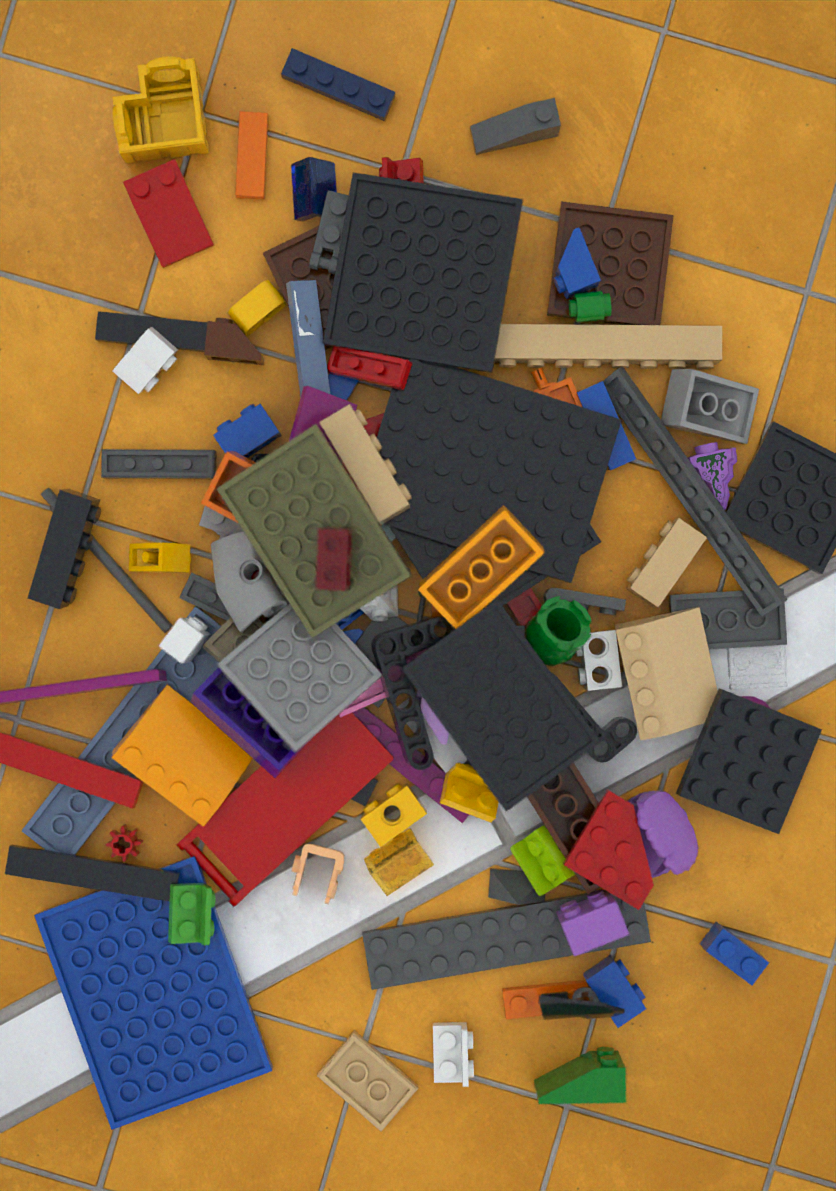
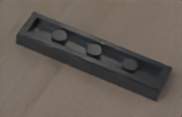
[95,311,207,352]

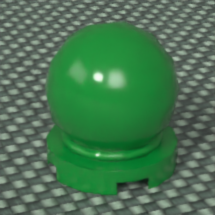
[525,596,592,666]

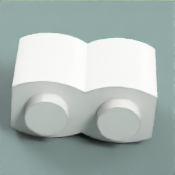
[113,327,178,394]

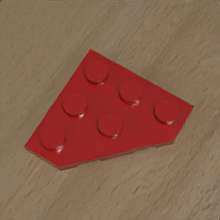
[563,789,654,910]

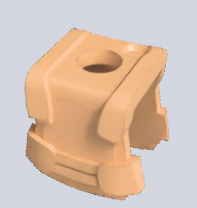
[292,843,344,904]

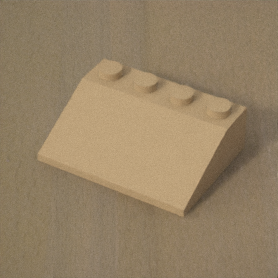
[615,607,718,741]

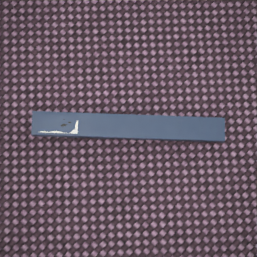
[286,280,330,397]

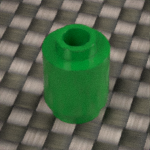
[569,291,611,322]

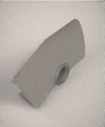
[211,531,287,633]

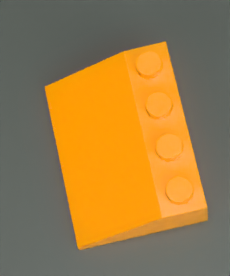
[112,684,253,826]

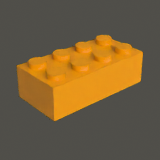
[418,505,545,629]

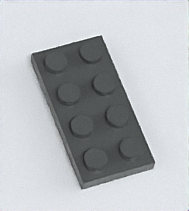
[669,588,787,649]

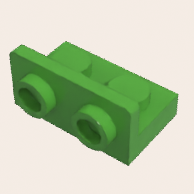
[168,883,215,945]

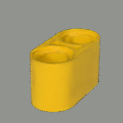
[228,280,287,336]

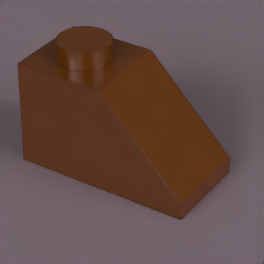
[204,318,264,365]

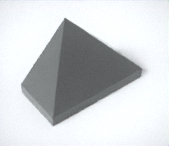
[488,868,545,905]

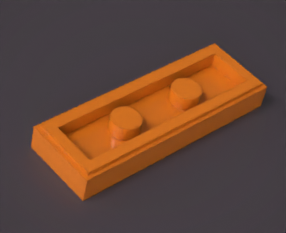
[235,111,269,199]

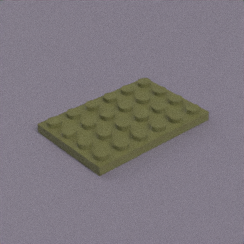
[217,425,412,638]

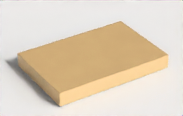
[317,1030,418,1131]

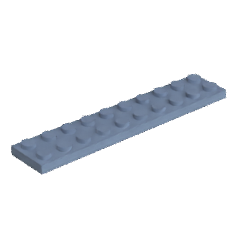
[22,606,222,855]

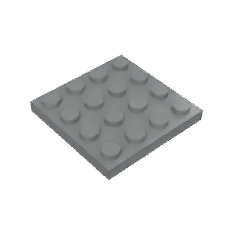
[217,603,382,753]

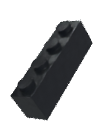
[28,489,101,609]

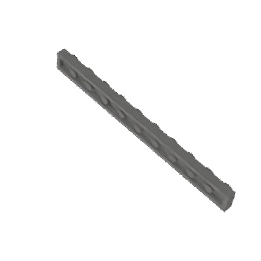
[603,367,788,616]

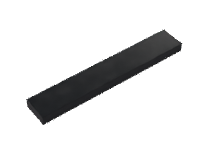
[5,844,180,902]

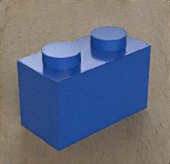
[213,404,282,458]
[700,921,769,985]
[583,955,646,1028]

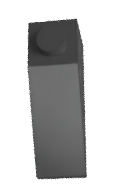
[470,98,561,155]

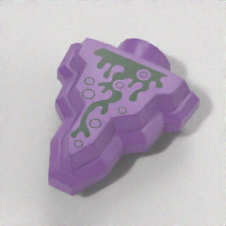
[687,442,737,510]

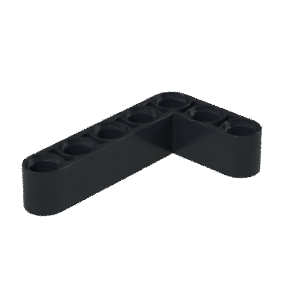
[371,616,455,770]

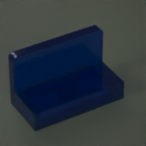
[291,157,337,221]

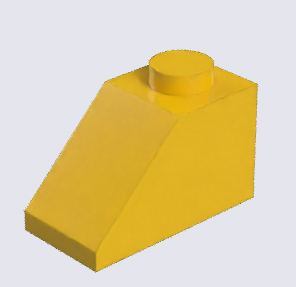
[129,542,191,573]

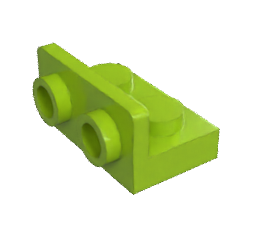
[510,825,575,896]

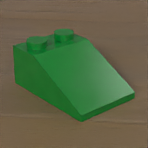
[534,1047,626,1104]

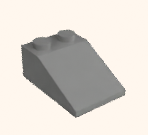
[661,369,759,444]

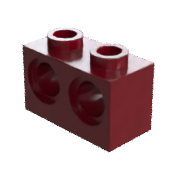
[316,527,353,591]

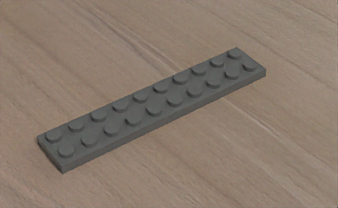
[362,890,651,990]

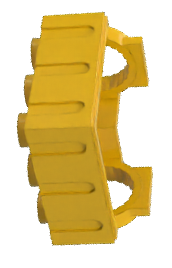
[112,56,209,163]

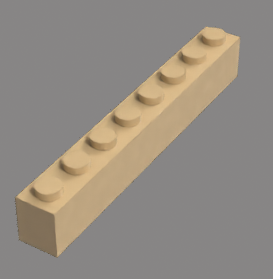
[494,324,722,369]

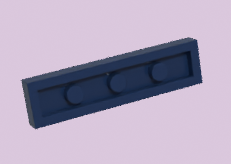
[281,48,395,121]

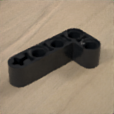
[550,672,637,763]

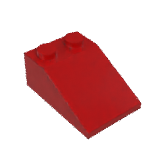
[123,159,214,268]

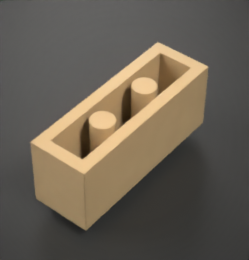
[626,518,707,608]

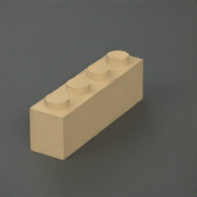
[320,404,412,525]

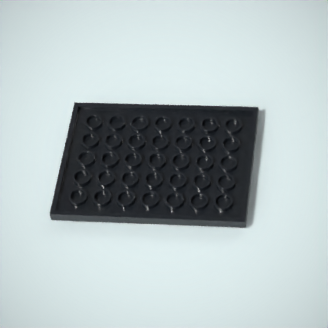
[360,357,622,583]

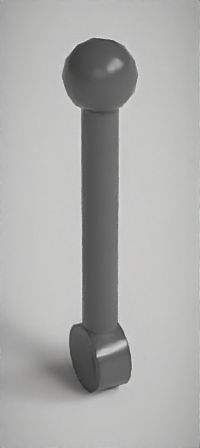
[411,591,426,645]

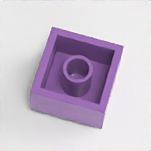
[556,890,629,956]

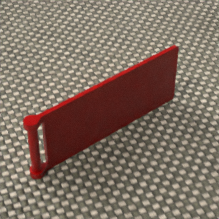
[176,712,394,907]

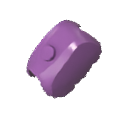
[628,791,699,878]

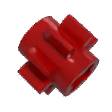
[105,824,143,862]

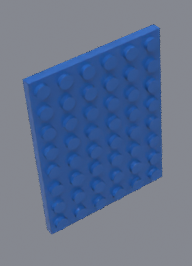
[34,856,273,1130]

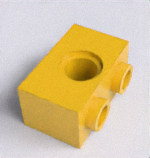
[361,783,427,847]

